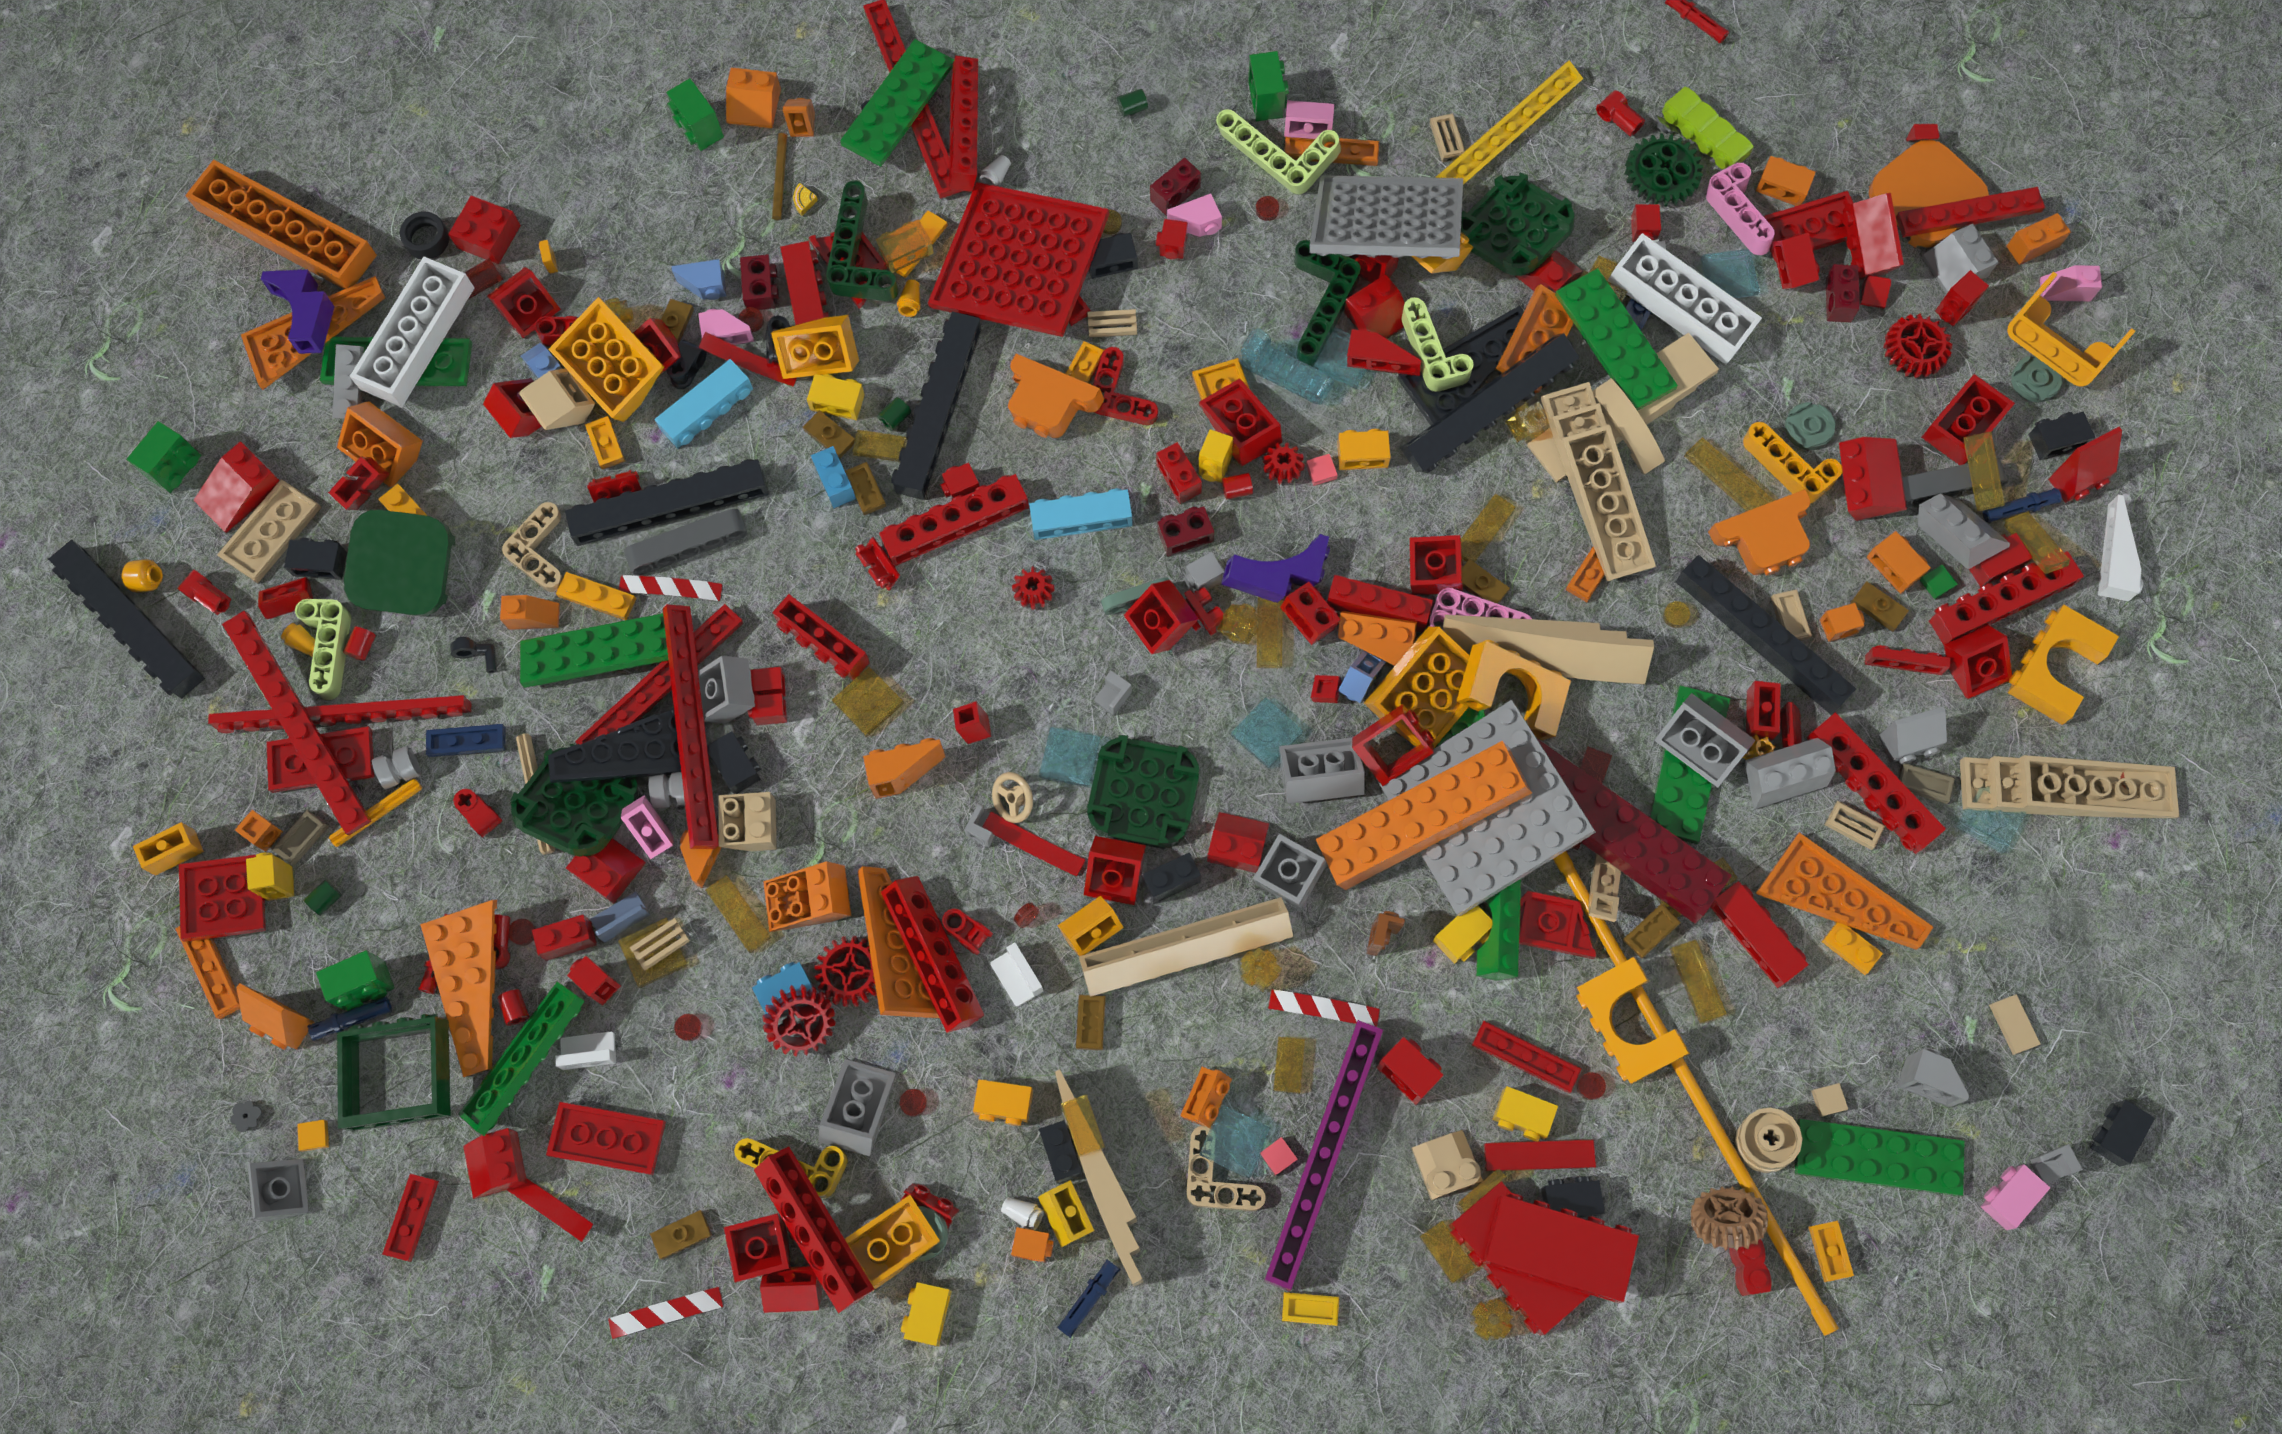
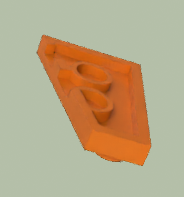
[1338,611,1417,666]

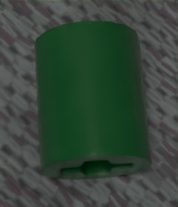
[1117,89,1148,117]
[877,397,912,431]
[303,879,342,916]

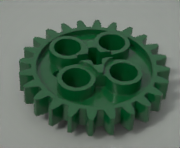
[1624,133,1704,207]

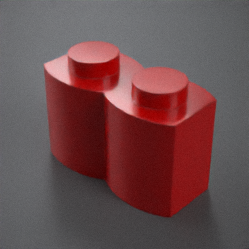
[1729,1239,1772,1296]

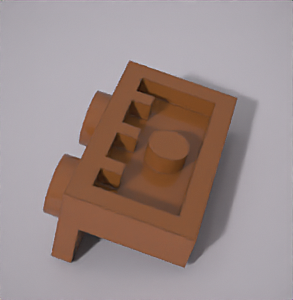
[1366,911,1405,956]

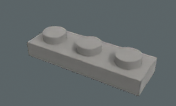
[332,344,364,419]

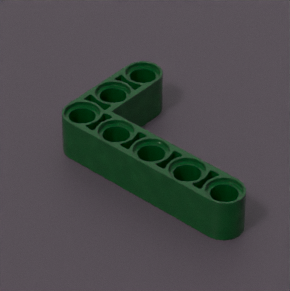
[826,180,899,301]
[1294,240,1361,367]

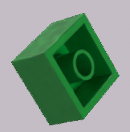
[1248,51,1289,122]
[666,78,724,152]
[126,421,202,494]
[316,950,395,1011]

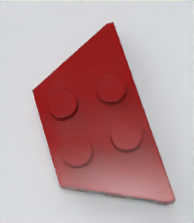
[808,232,887,309]
[1519,891,1596,959]

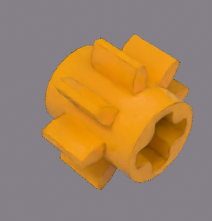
[1742,735,1776,760]

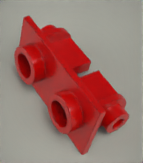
[587,470,642,503]
[855,537,900,591]
[901,1183,959,1228]

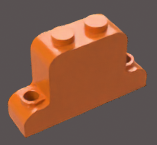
[1008,354,1104,438]
[1708,489,1810,576]

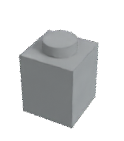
[1184,552,1224,591]

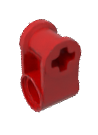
[535,316,579,347]
[453,789,503,838]
[942,909,993,955]

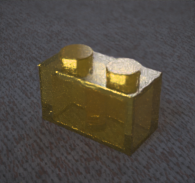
[876,219,934,273]

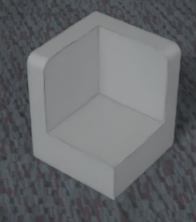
[1094,671,1132,716]
[964,804,995,847]
[2030,1144,2083,1184]

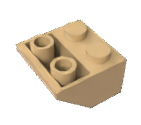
[519,368,595,430]
[718,792,777,851]

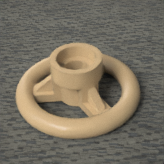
[992,772,1033,823]

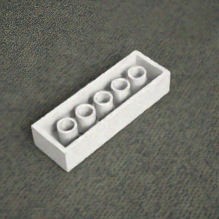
[1607,233,1762,365]
[350,257,474,407]

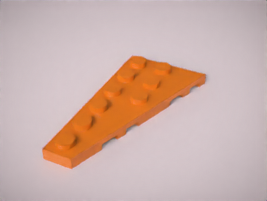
[241,276,386,390]
[1755,832,1933,950]
[858,866,939,1018]
[420,900,497,1077]

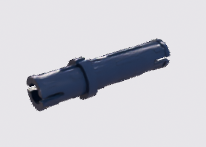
[1983,488,2062,523]
[308,996,392,1041]
[1057,1259,1121,1338]

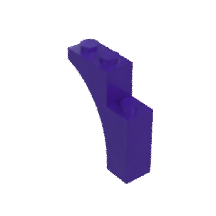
[261,269,335,354]
[1221,534,1330,603]

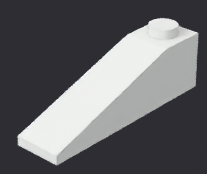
[2098,495,2143,601]

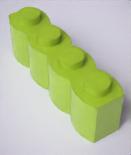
[1662,86,1754,169]

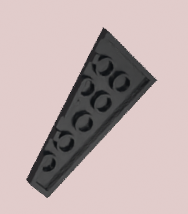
[1397,305,1524,425]
[548,707,707,783]

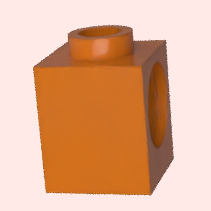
[1819,603,1865,642]
[235,810,283,852]
[1011,1227,1054,1263]

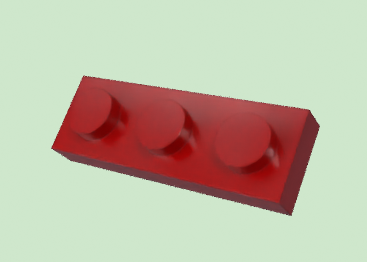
[1865,645,1950,675]
[382,1174,439,1262]

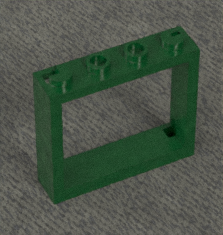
[337,1014,451,1131]

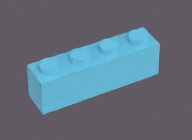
[654,359,753,449]
[1029,488,1133,540]

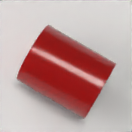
[1222,473,1253,500]
[343,626,376,661]
[497,989,530,1026]

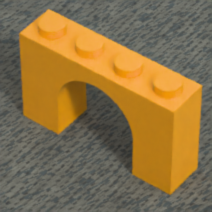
[2007,604,2119,725]
[1456,640,1571,740]
[1576,957,1690,1084]

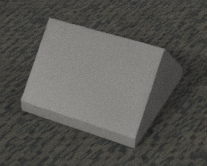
[248,1159,309,1222]

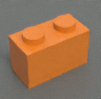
[1755,156,1816,206]
[2006,213,2071,265]
[1866,531,1931,594]

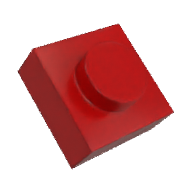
[1311,675,1342,703]

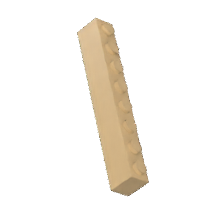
[1079,897,1293,997]

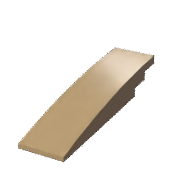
[1527,333,1719,483]
[1541,382,1656,581]
[1443,615,1654,684]
[1960,755,2179,818]
[1055,1069,1143,1287]

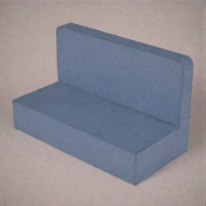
[590,892,650,942]

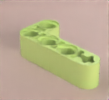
[1402,298,1474,392]
[295,599,351,700]

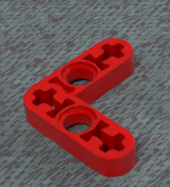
[1093,347,1158,425]

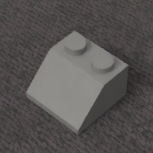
[1922,224,1999,294]
[1879,706,1947,765]
[1897,1048,1969,1107]

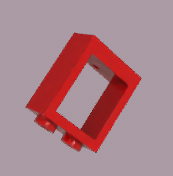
[1352,704,1435,786]

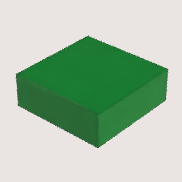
[1920,565,1958,600]

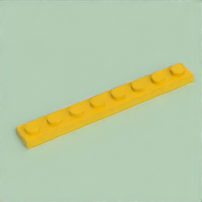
[1436,60,1583,185]

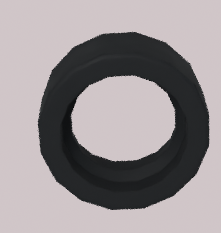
[399,211,450,259]

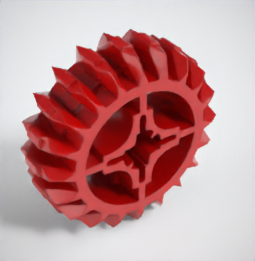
[1883,313,1953,379]
[814,936,877,1007]
[762,984,836,1057]

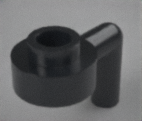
[450,637,497,673]

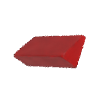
[258,577,313,619]
[1780,702,1802,748]

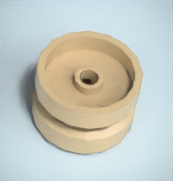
[1735,1107,1802,1173]

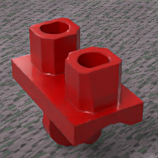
[1184,587,1225,636]

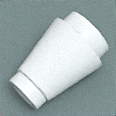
[979,155,1011,187]
[1001,1197,1044,1230]

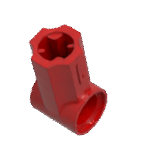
[1596,90,1645,137]
[177,569,231,615]
[494,914,510,970]

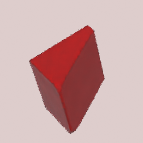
[1906,124,1939,141]
[1860,275,1891,309]

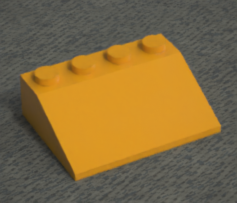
[548,297,664,422]
[1364,627,1470,748]

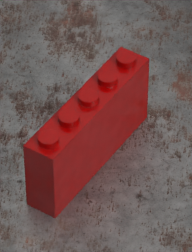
[1449,1181,1590,1336]
[1483,1192,1639,1304]

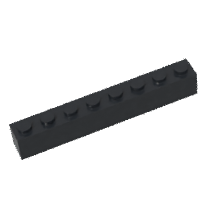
[891,311,982,500]
[1400,333,1580,473]
[565,459,769,546]
[48,539,206,699]
[1676,554,1856,715]

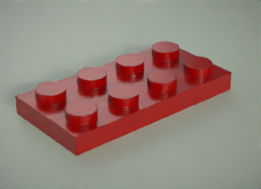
[1763,191,1853,262]
[266,726,374,793]
[546,1102,666,1175]

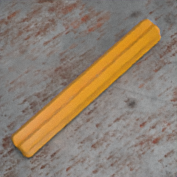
[329,778,422,847]

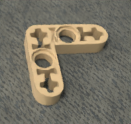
[502,502,563,592]
[1187,1126,1266,1211]

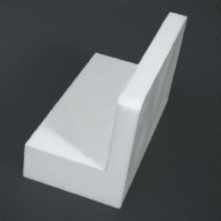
[990,942,1044,1007]
[556,1032,616,1070]

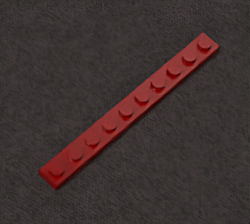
[863,0,962,199]
[663,604,719,849]
[222,611,372,835]
[208,695,472,733]

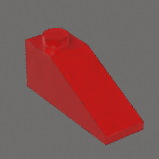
[1347,329,1421,376]

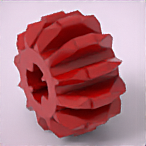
[1263,442,1305,485]
[1012,566,1055,610]

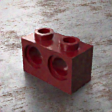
[1150,157,1201,216]
[740,254,779,311]
[1826,264,1860,323]
[1157,506,1214,557]

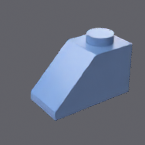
[672,259,727,300]
[520,343,562,379]
[1338,650,1386,703]

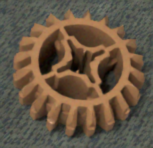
[1691,1186,1768,1251]

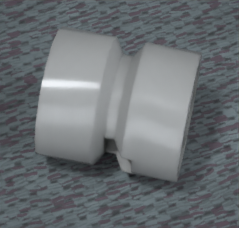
[372,745,421,789]
[649,772,685,809]

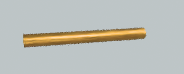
[772,133,787,220]

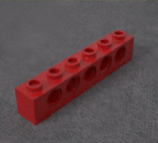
[949,55,978,192]
[879,474,1029,567]
[1929,551,2084,645]
[1806,712,1946,854]
[881,876,984,1033]
[754,1146,875,1314]

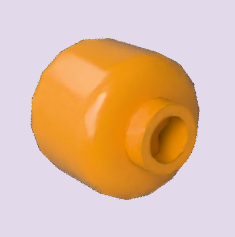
[121,559,163,593]

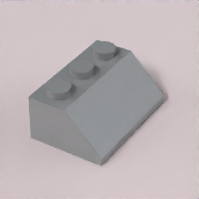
[1918,493,2010,569]
[1654,693,1755,788]
[1279,737,1364,804]
[1745,738,1836,809]

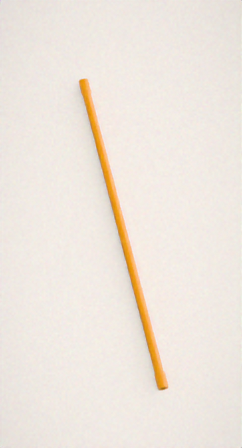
[1553,851,1839,1336]

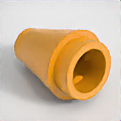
[897,280,920,317]
[281,623,315,657]

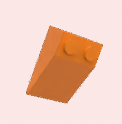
[236,983,314,1050]

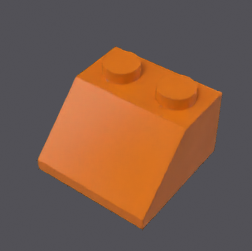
[726,67,781,128]

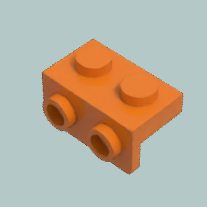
[1180,1067,1232,1129]

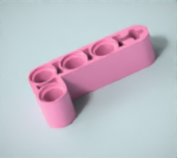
[1706,163,1775,255]
[1427,588,1532,630]

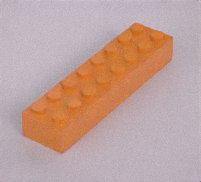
[185,159,377,289]
[1316,740,1532,890]

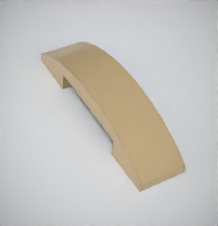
[1592,378,1665,475]
[1589,854,1621,922]

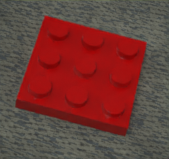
[179,855,266,942]

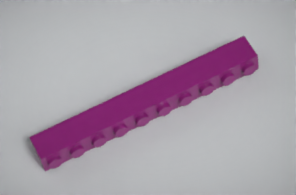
[1264,1020,1383,1292]

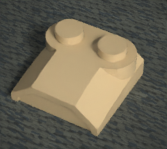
[1412,1130,1483,1200]

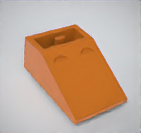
[863,738,946,799]
[763,861,851,932]

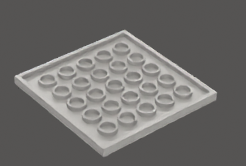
[1310,175,1463,259]
[1379,700,1596,916]

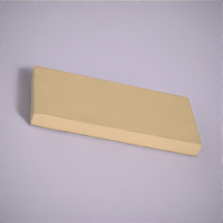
[217,479,322,584]

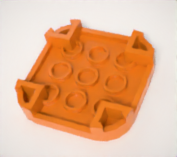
[1868,140,1989,248]

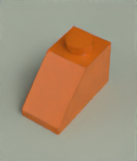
[783,98,815,137]
[500,595,560,630]
[680,830,722,888]

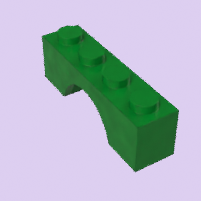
[1476,879,1521,981]

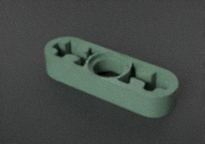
[1101,577,1170,615]

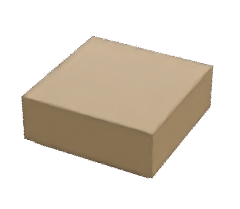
[1811,1083,1848,1117]

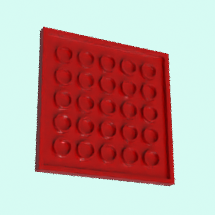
[928,182,1110,337]

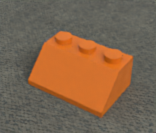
[337,401,423,487]

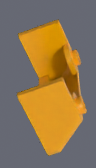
[2007,272,2135,386]

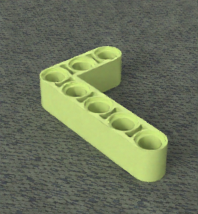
[1216,109,1341,195]

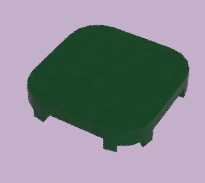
[1461,172,1575,276]
[344,510,456,617]
[1087,735,1199,848]
[510,743,638,857]

